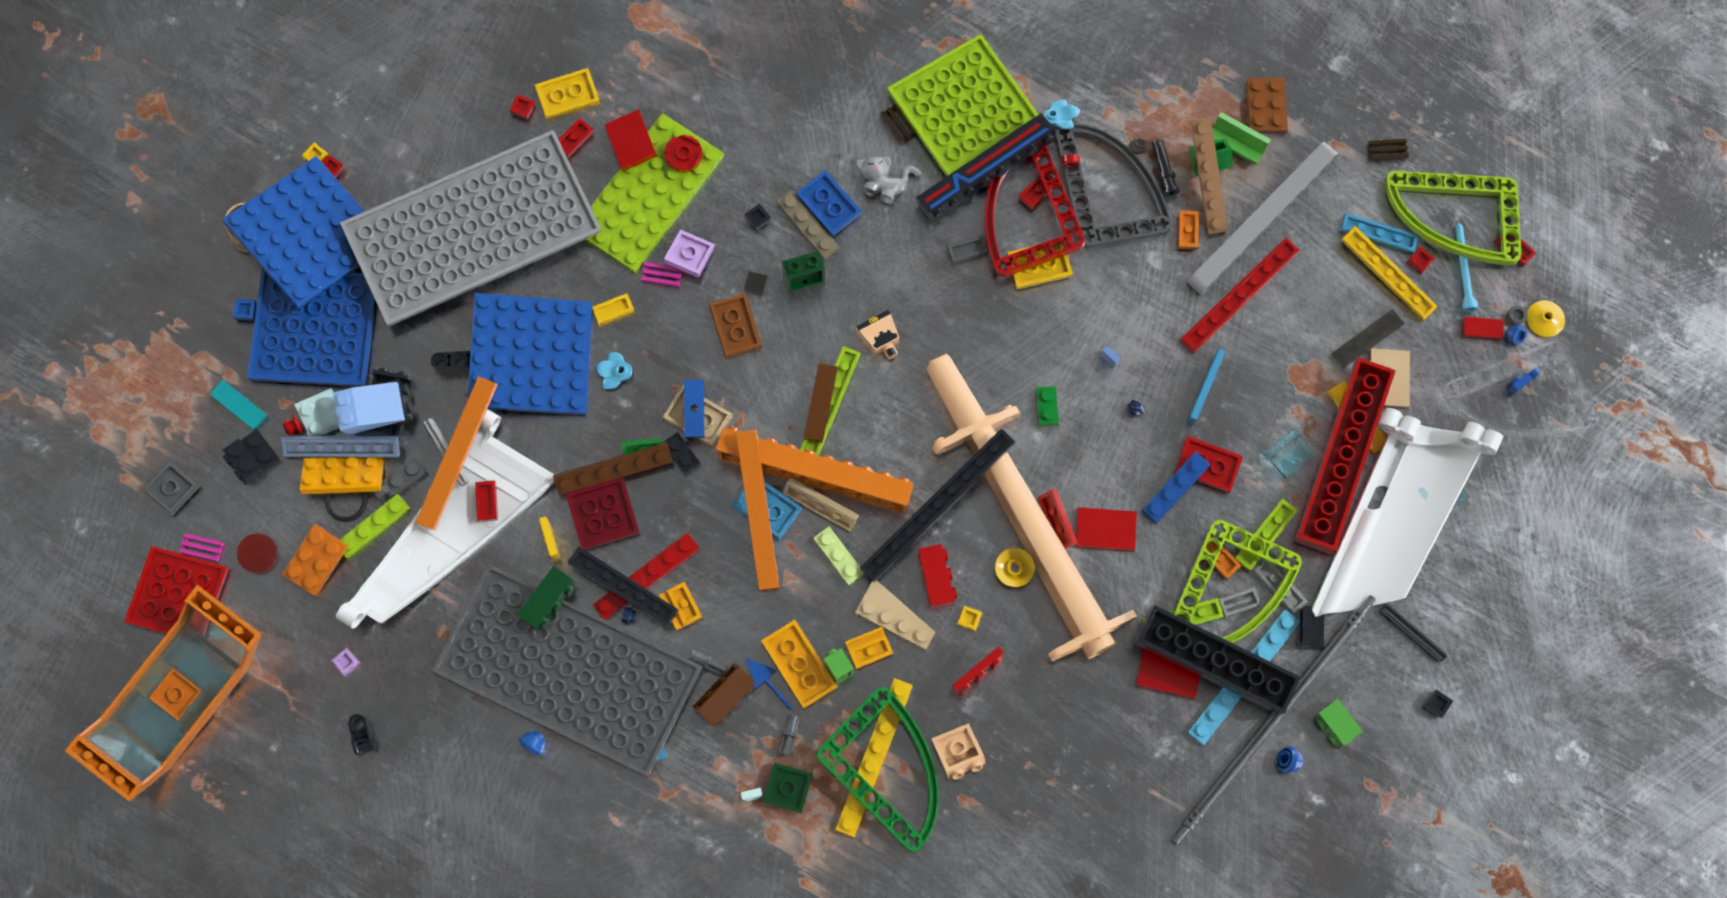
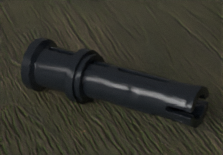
[1151,139,1180,197]

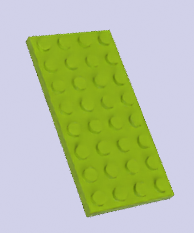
[585,113,724,274]

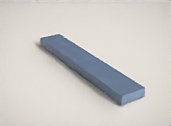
[281,436,400,457]

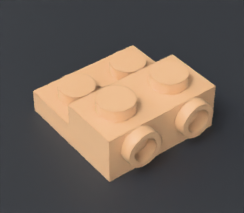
[931,723,986,780]

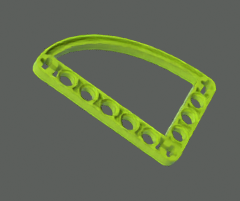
[1385,171,1521,266]
[1173,520,1302,643]

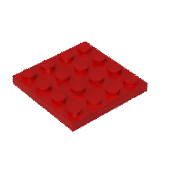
[124,546,229,644]

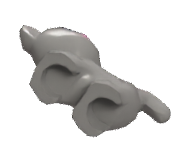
[856,156,921,205]

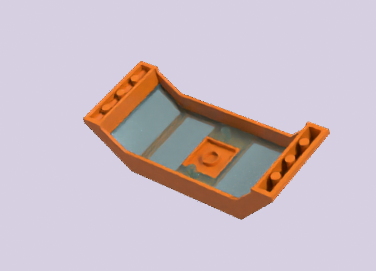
[65,585,262,801]

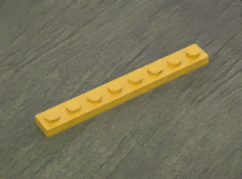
[835,678,913,838]

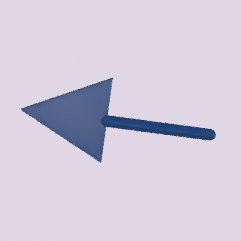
[746,658,792,709]

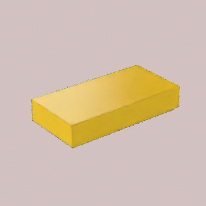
[592,293,635,326]

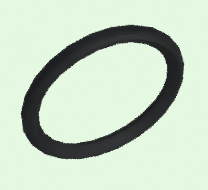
[325,492,367,521]

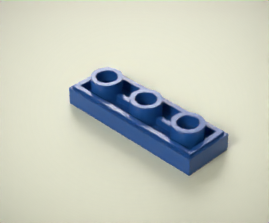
[684,380,705,439]

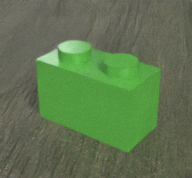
[824,648,854,685]
[1315,699,1363,748]

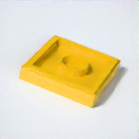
[539,517,562,564]

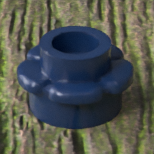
[1127,400,1146,416]
[621,606,636,625]

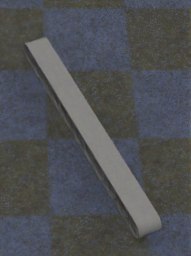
[1187,141,1338,295]

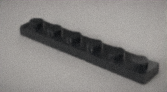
[567,546,679,627]

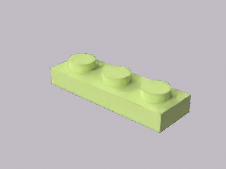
[813,526,865,586]

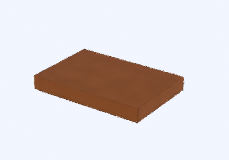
[709,293,762,359]

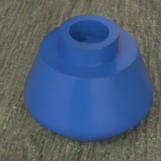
[519,730,545,756]
[1277,746,1303,773]

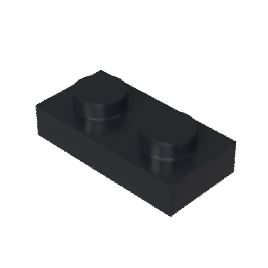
[662,432,701,475]

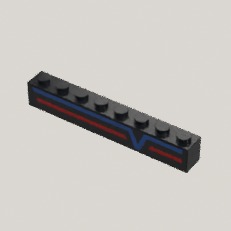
[916,113,1056,222]

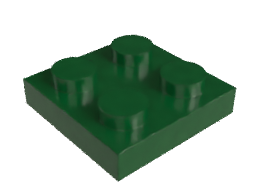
[762,762,813,814]

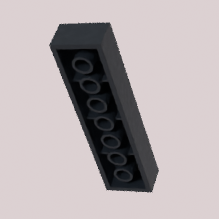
[1134,605,1301,715]

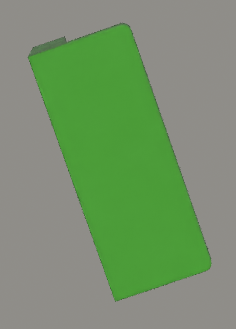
[1212,112,1271,165]

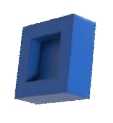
[233,299,257,321]

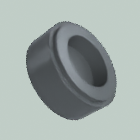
[1506,306,1528,326]

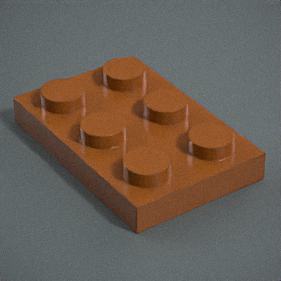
[1246,78,1288,133]

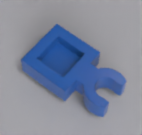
[1507,367,1542,395]

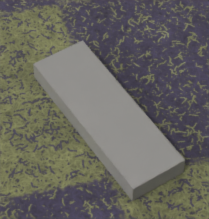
[1252,560,1308,615]

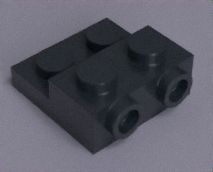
[222,429,281,484]

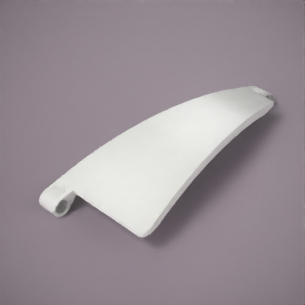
[336,409,554,629]

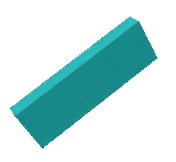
[210,380,268,430]

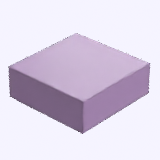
[331,647,360,676]

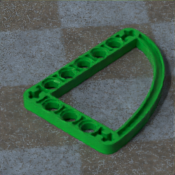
[816,687,939,851]

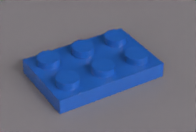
[796,170,862,237]

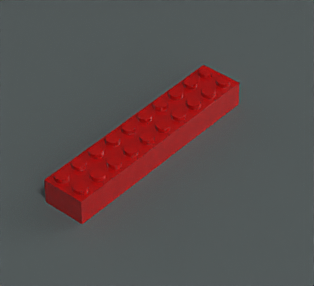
[1294,357,1396,555]

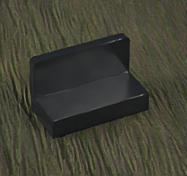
[1299,606,1324,650]

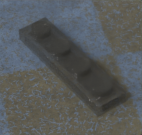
[1332,309,1405,369]

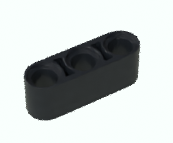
[430,351,471,374]

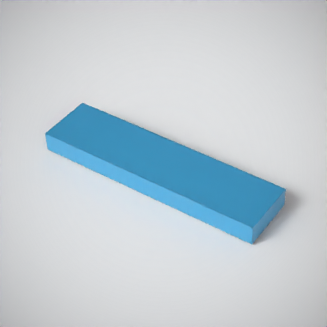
[1339,213,1419,254]
[1187,349,1226,425]

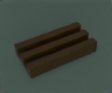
[880,103,917,144]
[1368,138,1409,161]

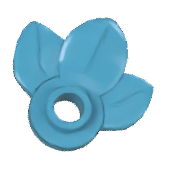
[1043,100,1080,129]
[595,352,632,390]

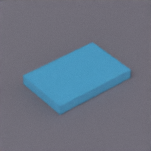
[731,481,802,540]

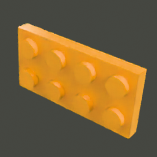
[300,457,384,495]
[761,620,838,709]

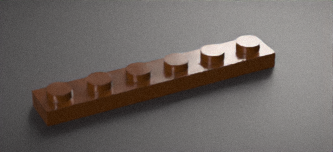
[553,442,673,495]

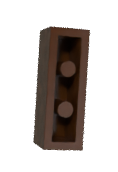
[692,663,756,727]

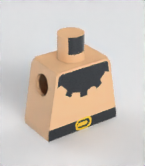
[856,310,899,360]

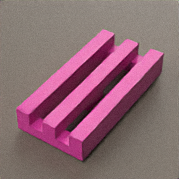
[641,262,683,288]
[178,533,224,562]

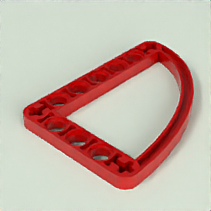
[985,145,1085,277]

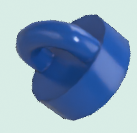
[1505,324,1528,344]

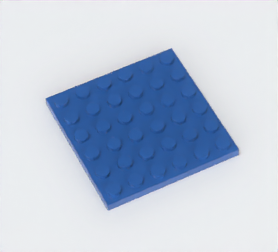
[222,156,365,310]
[247,268,376,387]
[467,293,592,415]

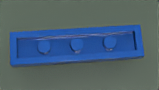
[1142,452,1211,523]

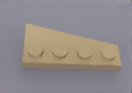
[855,581,935,651]

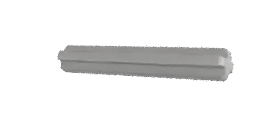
[423,418,470,487]

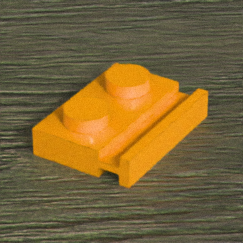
[659,582,702,631]
[845,627,893,670]

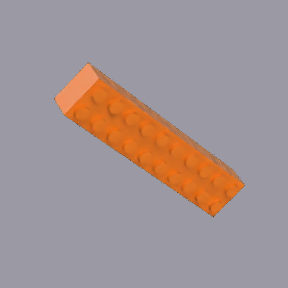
[716,427,914,515]

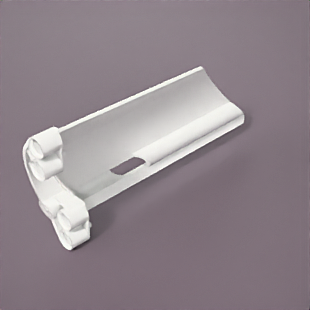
[1312,408,1503,617]

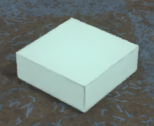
[741,788,763,802]

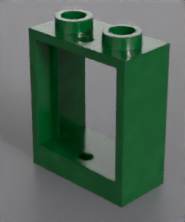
[782,251,825,294]

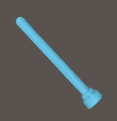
[1455,224,1478,312]

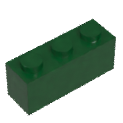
[517,566,575,632]

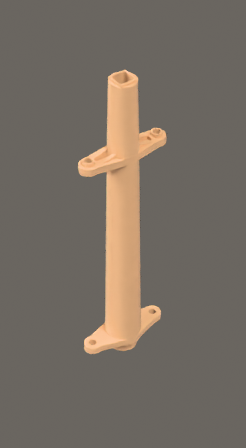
[926,354,1137,661]

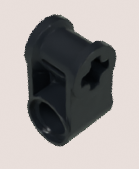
[348,714,376,755]

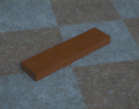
[804,363,838,442]

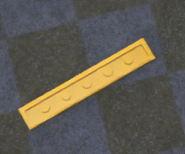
[1341,226,1438,321]

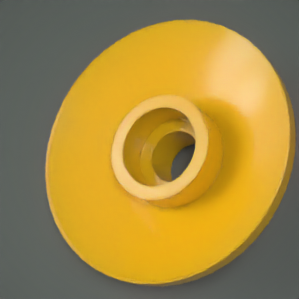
[1526,300,1565,338]
[995,548,1035,587]

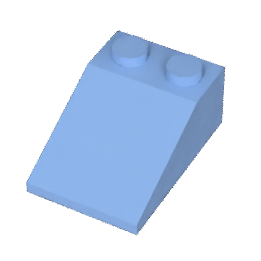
[333,382,405,435]

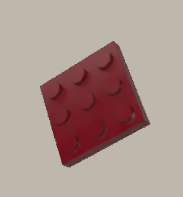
[566,477,640,550]

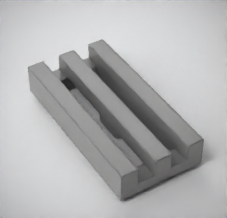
[1219,587,1262,619]

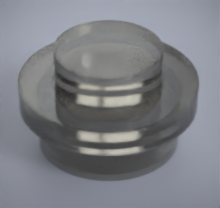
[1128,137,1147,154]

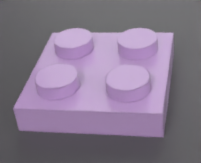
[664,230,715,278]

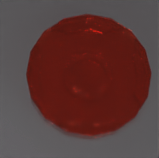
[237,533,278,573]

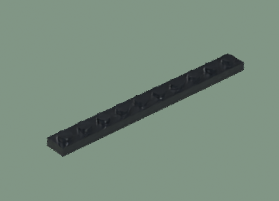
[860,428,1016,583]

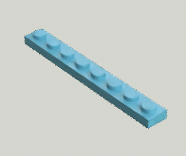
[1187,610,1301,746]

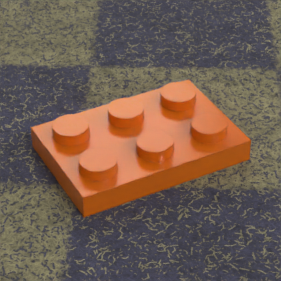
[282,524,349,596]

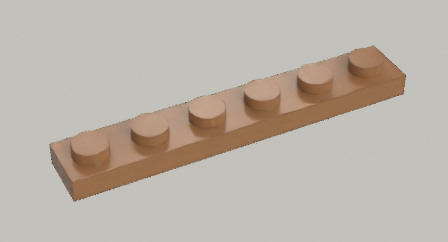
[1190,117,1228,234]

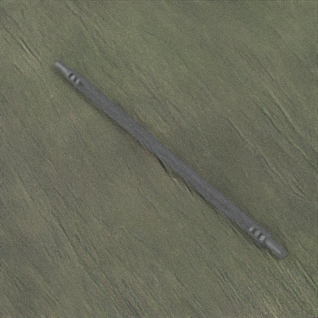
[1171,595,1376,845]

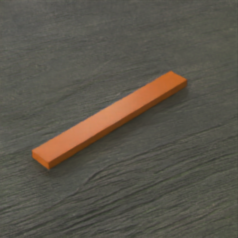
[415,376,498,531]
[736,429,780,590]

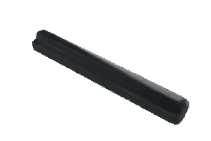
[1381,603,1448,662]

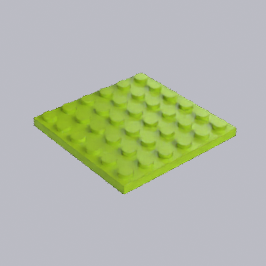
[887,34,1039,176]

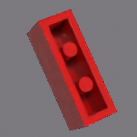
[918,544,957,610]

